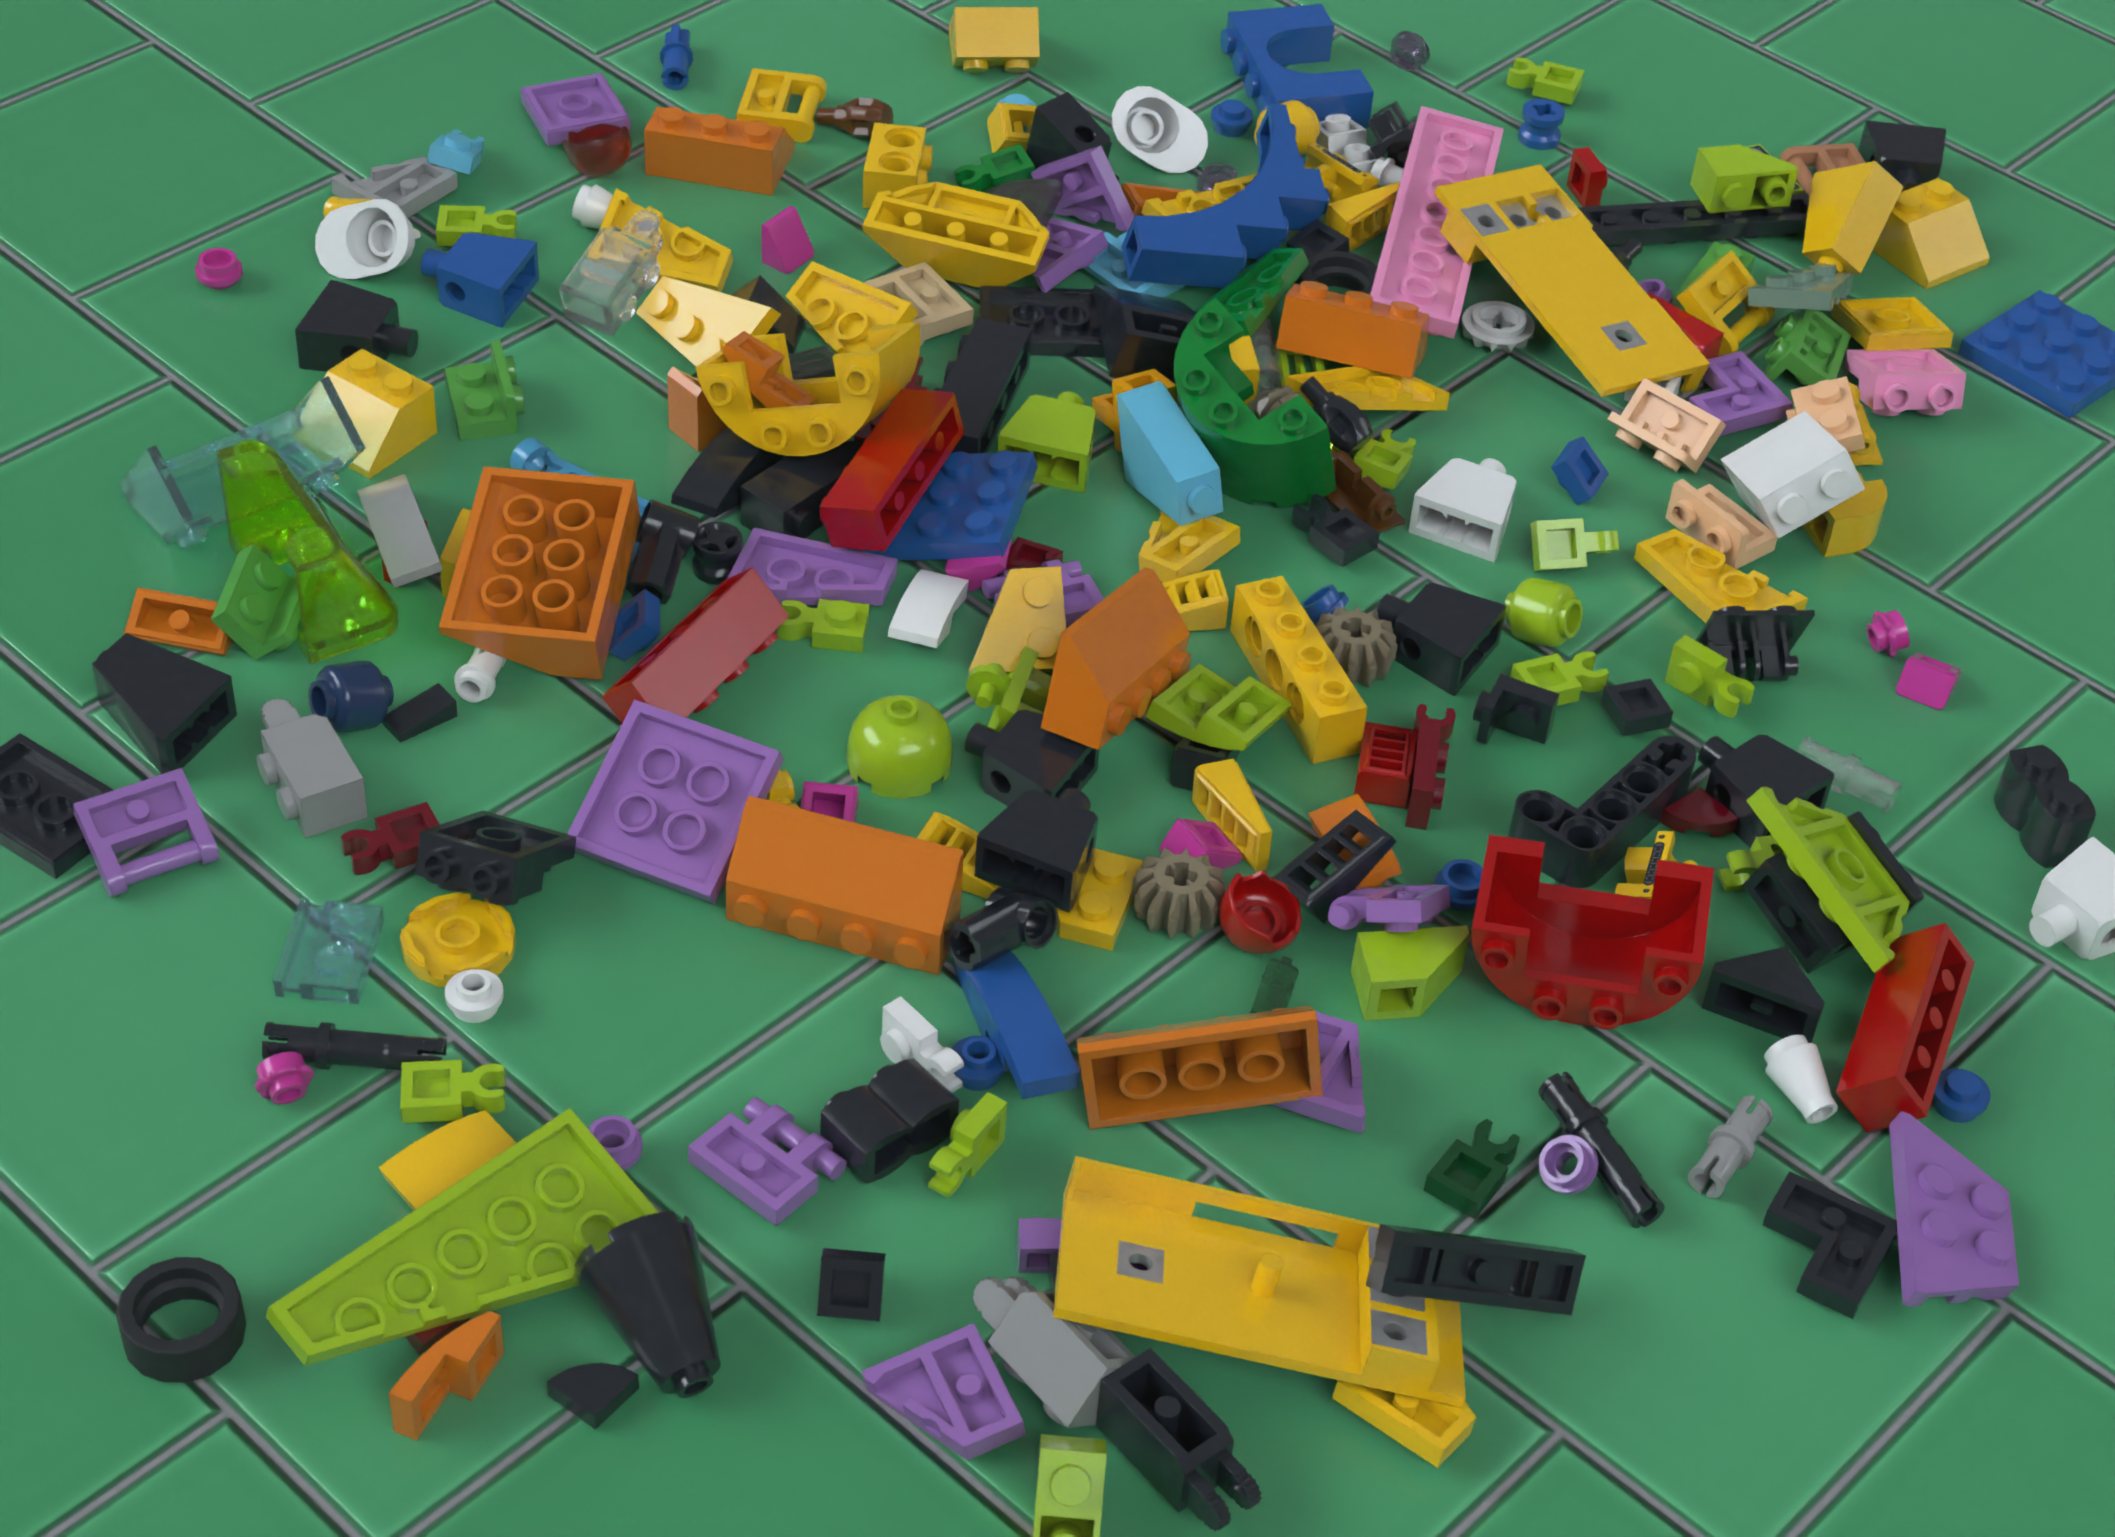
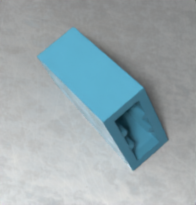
[1117,381,1223,526]

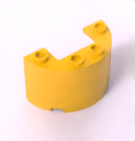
[695,322,921,456]

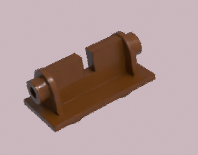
[1324,450,1405,533]

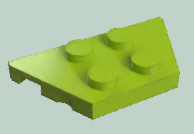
[1746,786,1910,973]

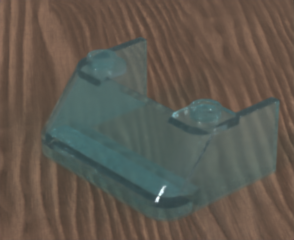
[119,376,365,549]

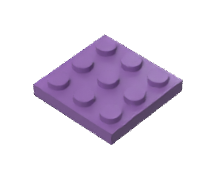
[567,699,784,904]

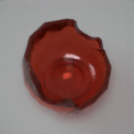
[562,123,632,177]

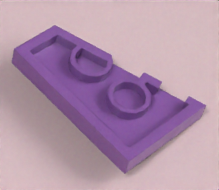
[727,528,898,605]

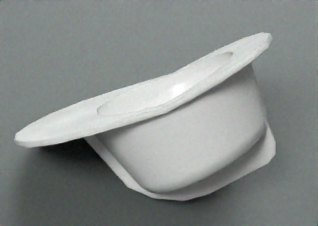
[1112,86,1208,174]
[315,199,421,279]

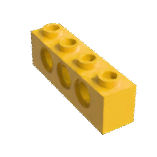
[1230,576,1368,764]

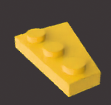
[1634,529,1808,623]

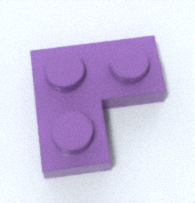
[1689,351,1793,437]

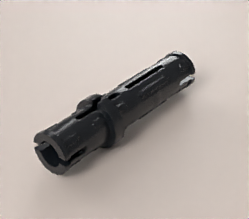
[262,1021,447,1070]
[1538,1072,1665,1229]

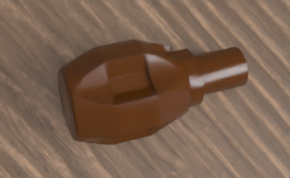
[816,98,894,139]

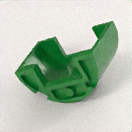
[1174,298,1336,507]

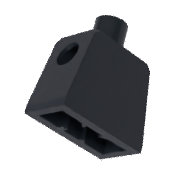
[1026,92,1119,182]
[1858,120,1946,192]
[295,280,418,372]
[1376,583,1506,696]
[965,710,1099,806]
[1698,734,1835,848]
[974,788,1098,913]

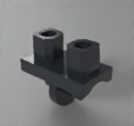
[1367,101,1418,169]

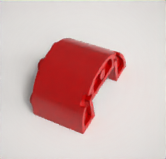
[1471,834,1714,1030]

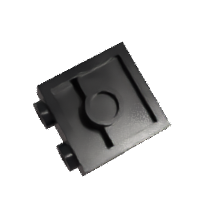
[416,810,576,905]

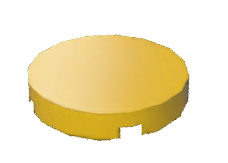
[400,892,516,987]

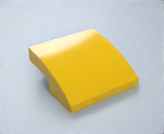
[378,1110,516,1211]

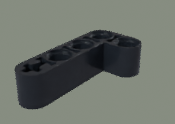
[1508,736,1696,889]

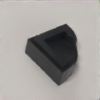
[547,1363,639,1430]

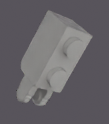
[256,698,368,838]
[972,1276,1136,1428]

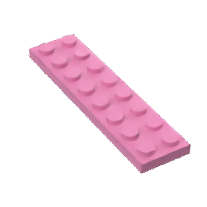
[1370,106,1504,339]

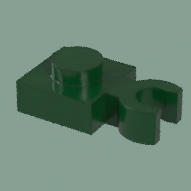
[1423,1119,1519,1219]

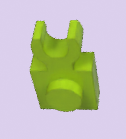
[1506,57,1585,105]
[436,205,517,247]
[1353,428,1416,490]
[777,599,870,653]
[1510,651,1609,706]
[400,1060,505,1123]
[928,1092,1008,1198]

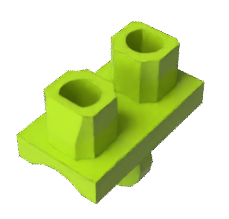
[966,646,1052,731]

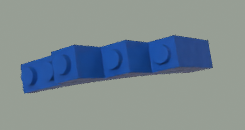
[1121,103,1329,288]

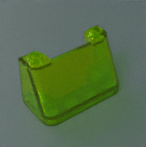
[216,439,399,664]

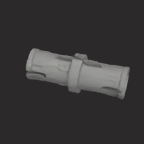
[1688,1095,1773,1198]

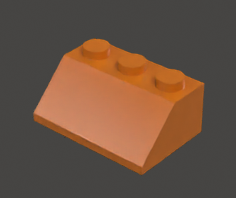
[644,107,795,196]
[1276,281,1429,379]

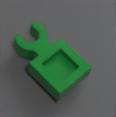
[954,144,1035,193]

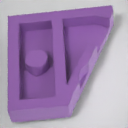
[1031,145,1134,231]
[1033,217,1109,293]

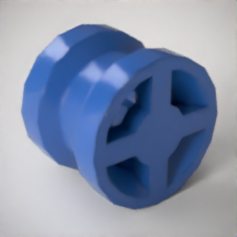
[1518,98,1565,150]

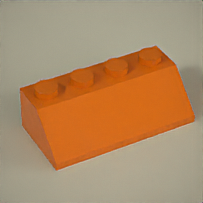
[1041,567,1191,750]
[726,795,964,975]
[1077,1005,1323,1129]

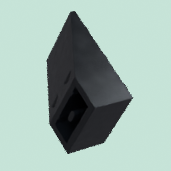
[1093,284,1197,384]

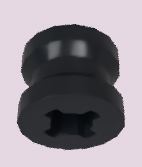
[692,522,743,585]

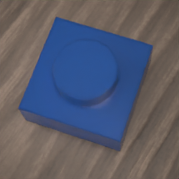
[1551,436,1609,505]
[609,589,660,661]

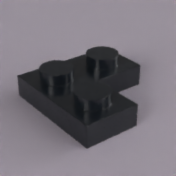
[1762,1171,1897,1319]

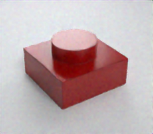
[1566,147,1608,207]

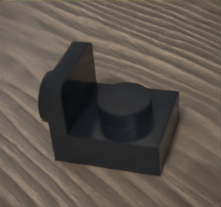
[1473,674,1560,745]

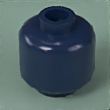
[308,660,394,733]

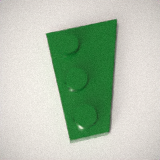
[1195,248,1309,337]

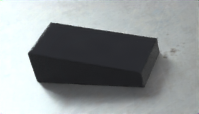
[382,683,458,743]

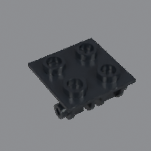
[1696,605,1815,681]

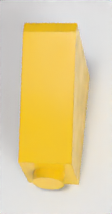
[1802,161,1904,275]

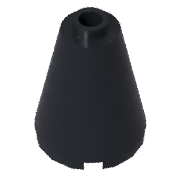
[575,1212,721,1398]

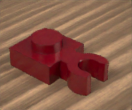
[341,802,440,875]

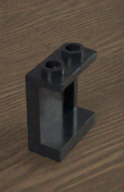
[1742,811,1924,974]

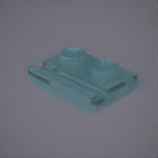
[273,898,384,1004]

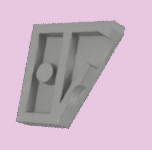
[331,156,458,218]

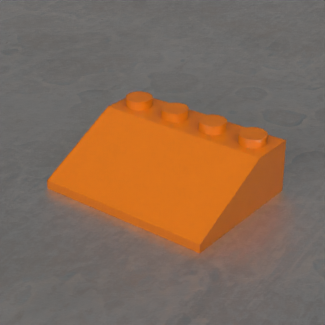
[439,466,641,680]

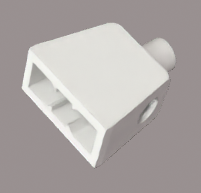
[1408,458,1517,563]
[2029,836,2115,960]

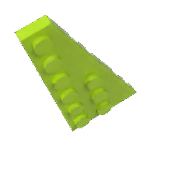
[266,1108,659,1366]

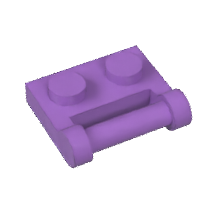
[73,768,219,898]

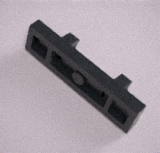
[1366,1224,1586,1315]

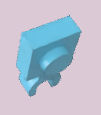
[427,130,484,175]

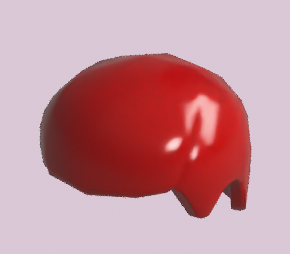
[1218,870,1302,954]

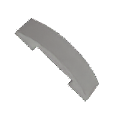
[357,474,443,588]

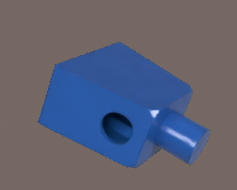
[421,232,539,328]

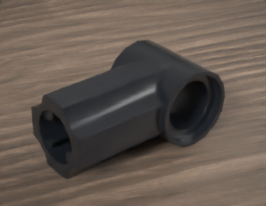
[625,499,699,605]
[944,887,1058,972]

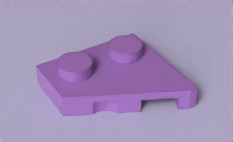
[1271,1012,1365,1134]
[861,1323,1026,1461]

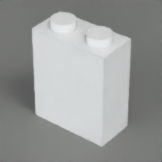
[1721,411,1865,538]

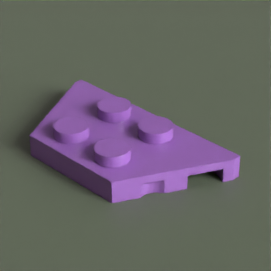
[1889,1111,2019,1307]

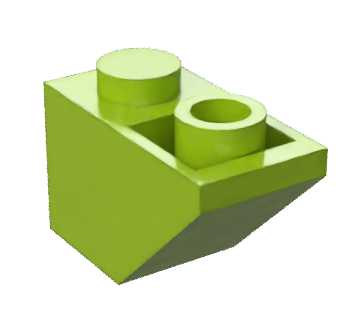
[1690,144,1799,213]
[1351,925,1470,1021]
[1032,1434,1107,1537]

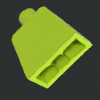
[998,391,1096,493]

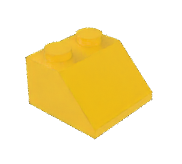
[948,7,1040,73]
[1872,178,1990,289]
[297,349,438,479]

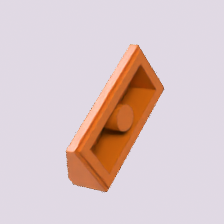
[124,587,234,656]

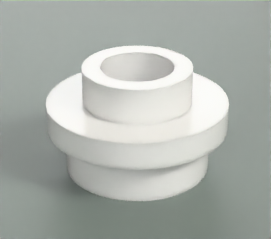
[445,969,504,1023]

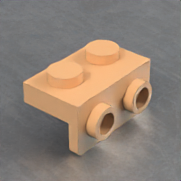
[1786,376,1865,452]
[1607,378,1726,474]
[1665,479,1778,569]

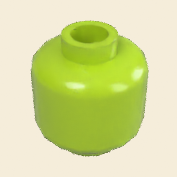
[1504,578,1583,647]

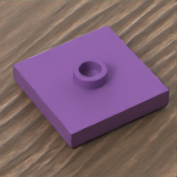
[520,73,631,146]

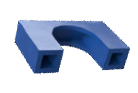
[1221,4,1374,128]

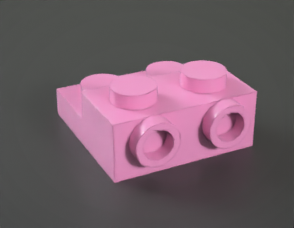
[1844,349,1966,416]

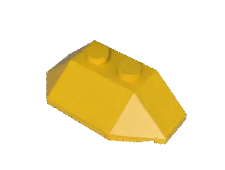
[862,182,1050,288]

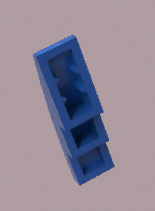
[952,951,1080,1099]

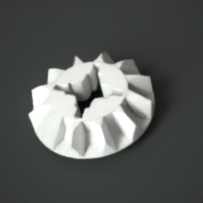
[1461,301,1535,353]

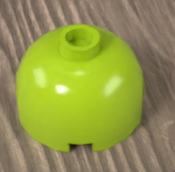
[846,695,953,799]

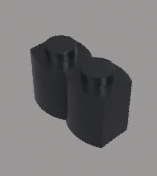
[1994,745,2096,868]
[820,1058,959,1183]

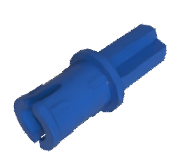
[660,24,693,90]

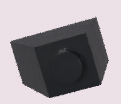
[92,633,237,774]

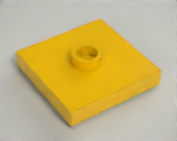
[1831,297,1954,351]

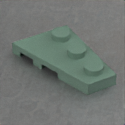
[1748,264,1853,311]

